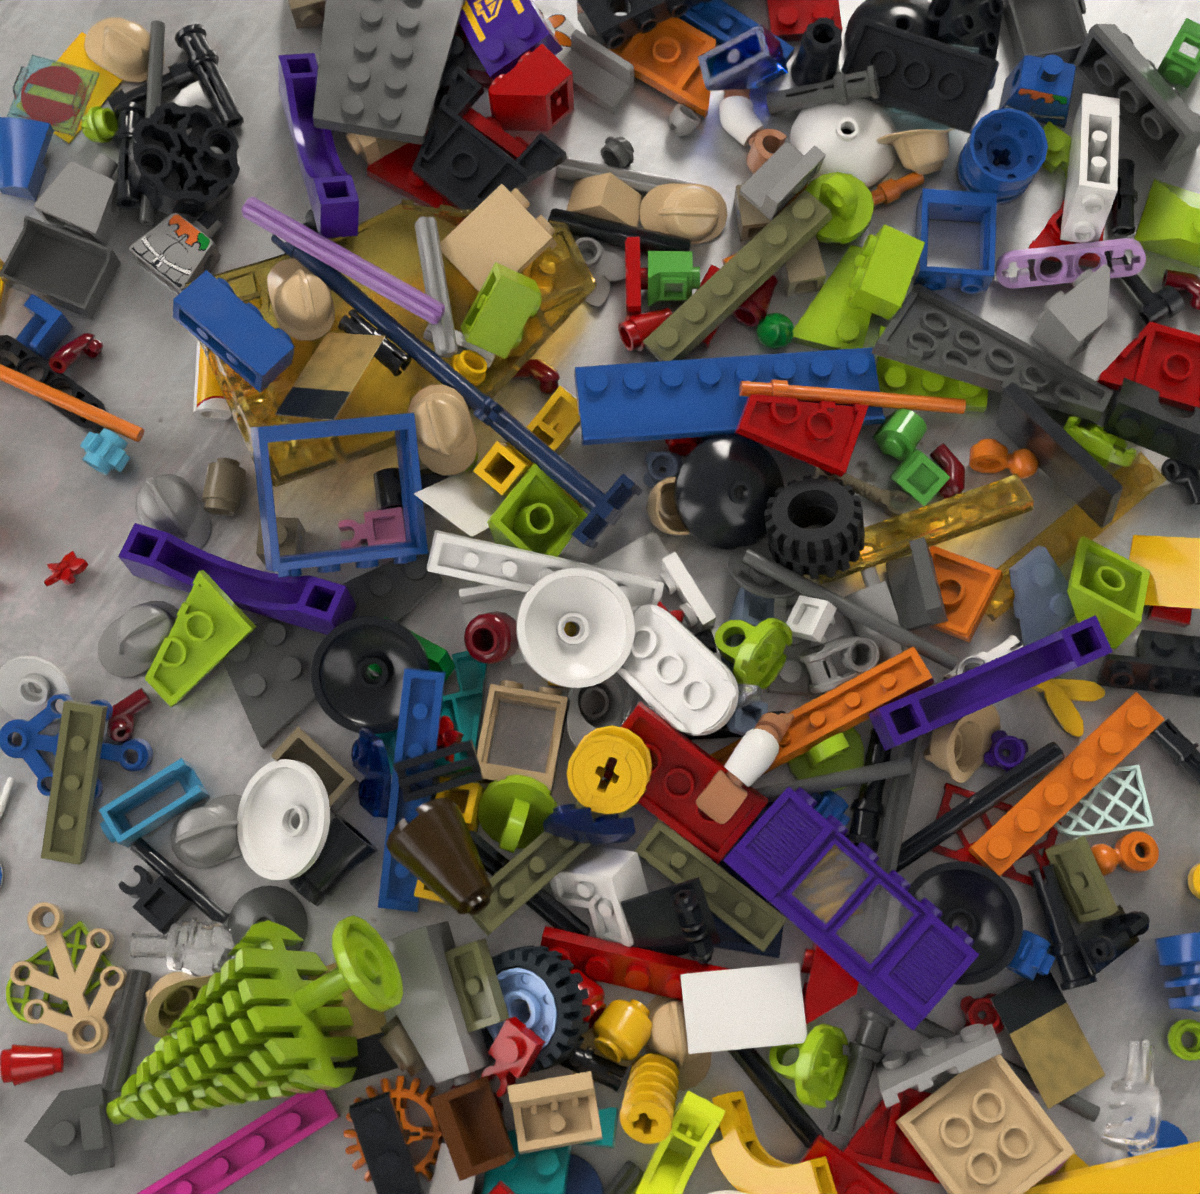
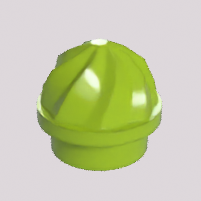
[81,106,118,143]

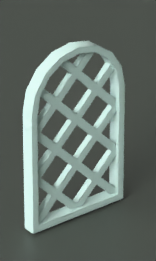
[1053,765,1154,837]

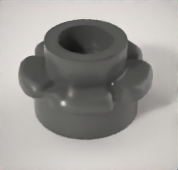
[601,136,634,168]

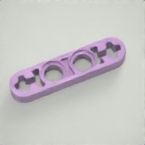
[995,238,1146,289]

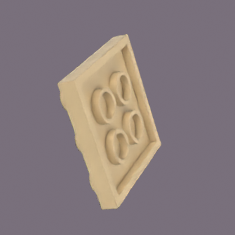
[896,1054,1076,1194]

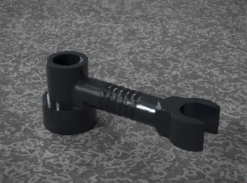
[1105,251,1185,325]

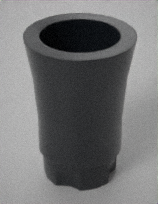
[790,18,842,87]
[289,814,378,907]

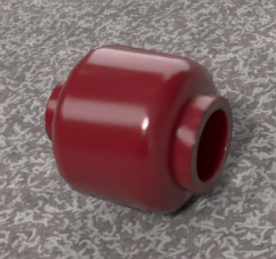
[464,611,519,664]

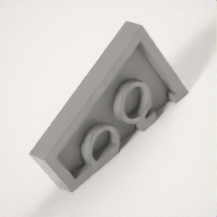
[876,1024,1003,1108]

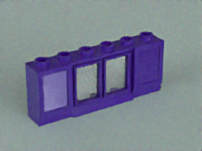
[723,786,979,1030]

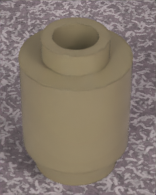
[202,458,246,516]
[379,1015,426,1077]

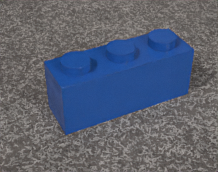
[173,270,295,393]

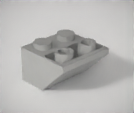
[1031,264,1111,364]

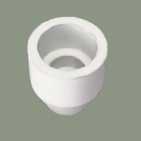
[173,80,213,109]

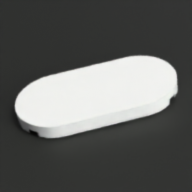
[617,604,738,736]

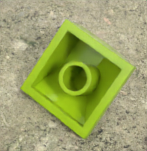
[1133,179,1200,268]
[487,464,588,557]
[1067,536,1150,650]

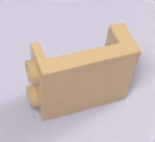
[440,184,558,292]

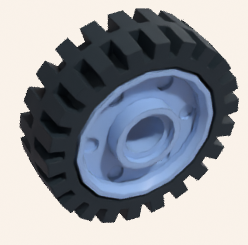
[481,945,591,1073]

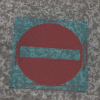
[7,55,99,137]

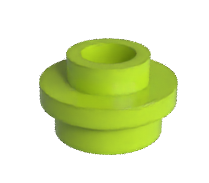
[1167,1019,1200,1061]

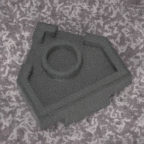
[24,1084,115,1175]

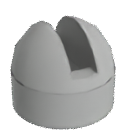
[668,104,701,136]

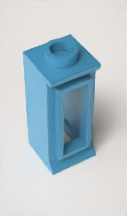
[99,758,210,848]

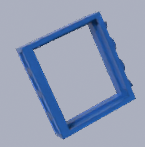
[251,413,428,577]

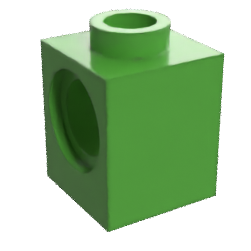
[889,449,950,506]

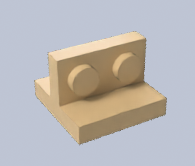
[507,1071,603,1154]

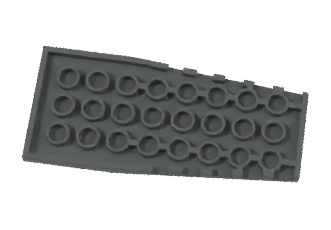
[313,0,466,145]

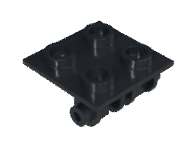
[621,877,721,964]

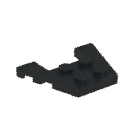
[412,67,567,217]

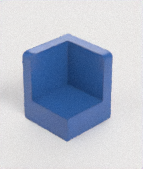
[16,294,73,361]

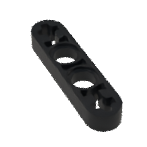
[0,335,109,434]

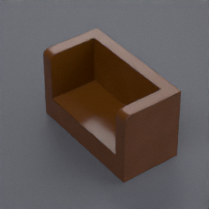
[430,1075,516,1181]

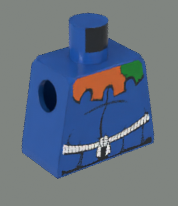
[999,54,1076,128]

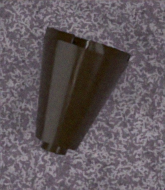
[386,797,493,915]

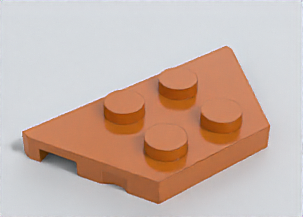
[608,17,716,118]

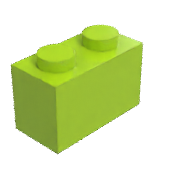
[848,224,925,320]
[460,262,542,359]

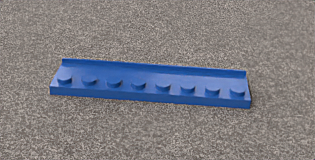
[574,347,886,445]

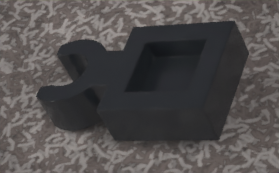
[118,865,192,935]

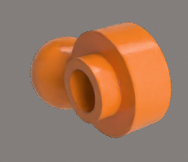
[969,439,1039,479]
[1091,831,1159,876]

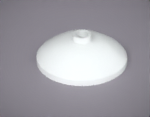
[789,98,897,189]
[516,568,635,688]
[237,759,330,881]

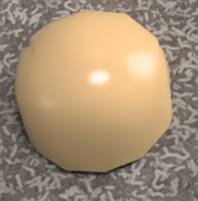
[646,477,690,536]

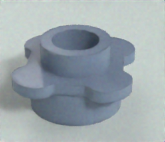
[643,451,682,488]

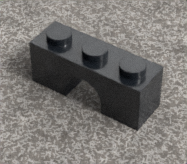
[1103,378,1200,470]

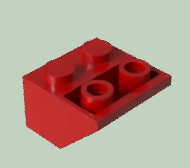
[488,44,574,132]

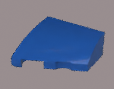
[0,117,54,201]

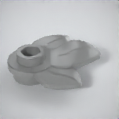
[555,237,626,308]

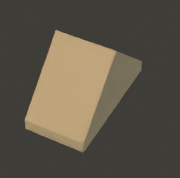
[566,172,644,227]

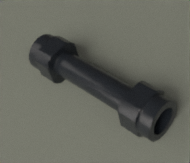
[107,61,195,115]

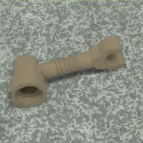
[813,466,909,518]

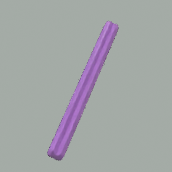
[241,197,445,325]

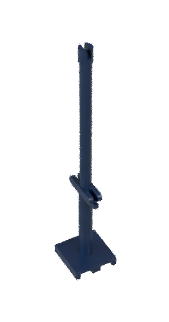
[271,234,643,549]

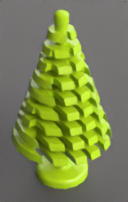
[106,915,403,1125]

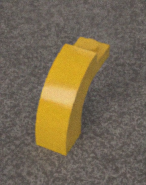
[473,386,581,496]
[709,1090,837,1194]

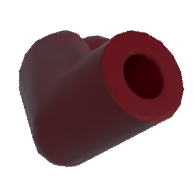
[1162,269,1200,310]
[49,333,104,374]
[509,359,560,394]
[930,443,965,500]
[107,687,152,743]

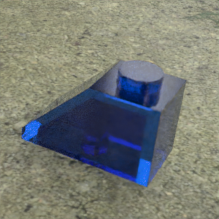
[698,24,788,91]

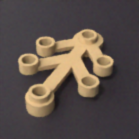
[10,902,127,1054]

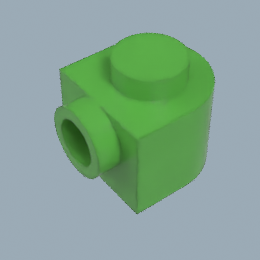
[872,409,927,462]

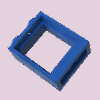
[913,188,997,294]

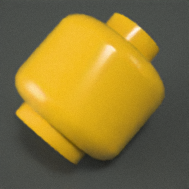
[593,999,652,1062]

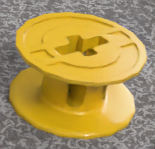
[566,725,652,815]

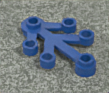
[0,694,153,800]

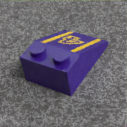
[460,0,563,81]

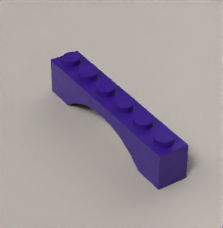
[278,53,359,238]
[118,523,356,635]
[868,615,1113,751]

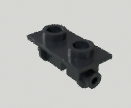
[1074,904,1150,975]

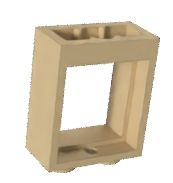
[475,680,568,795]

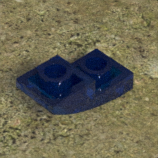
[351,727,391,818]
[543,804,636,844]

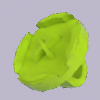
[805,172,874,244]
[1063,416,1137,470]
[715,618,793,694]
[787,727,865,793]
[478,774,559,854]
[769,1023,849,1109]

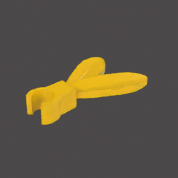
[1031,679,1105,737]

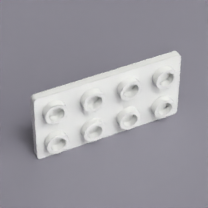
[594,531,721,660]

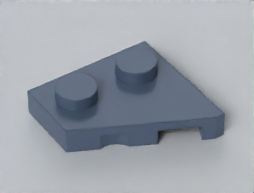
[1009,546,1075,647]

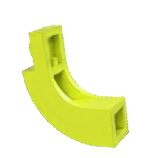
[633,1090,725,1194]

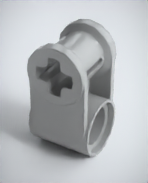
[799,635,880,693]

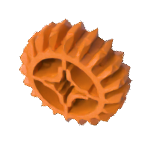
[343,1075,444,1182]

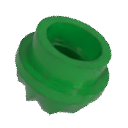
[757,313,794,350]

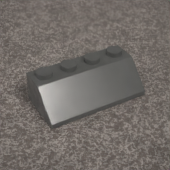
[1073,24,1200,171]

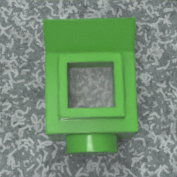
[1157,17,1200,88]
[647,251,700,307]

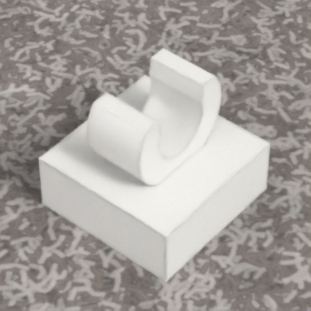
[786,595,837,644]

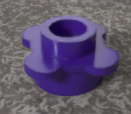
[983,730,1029,772]

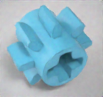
[80,428,131,475]

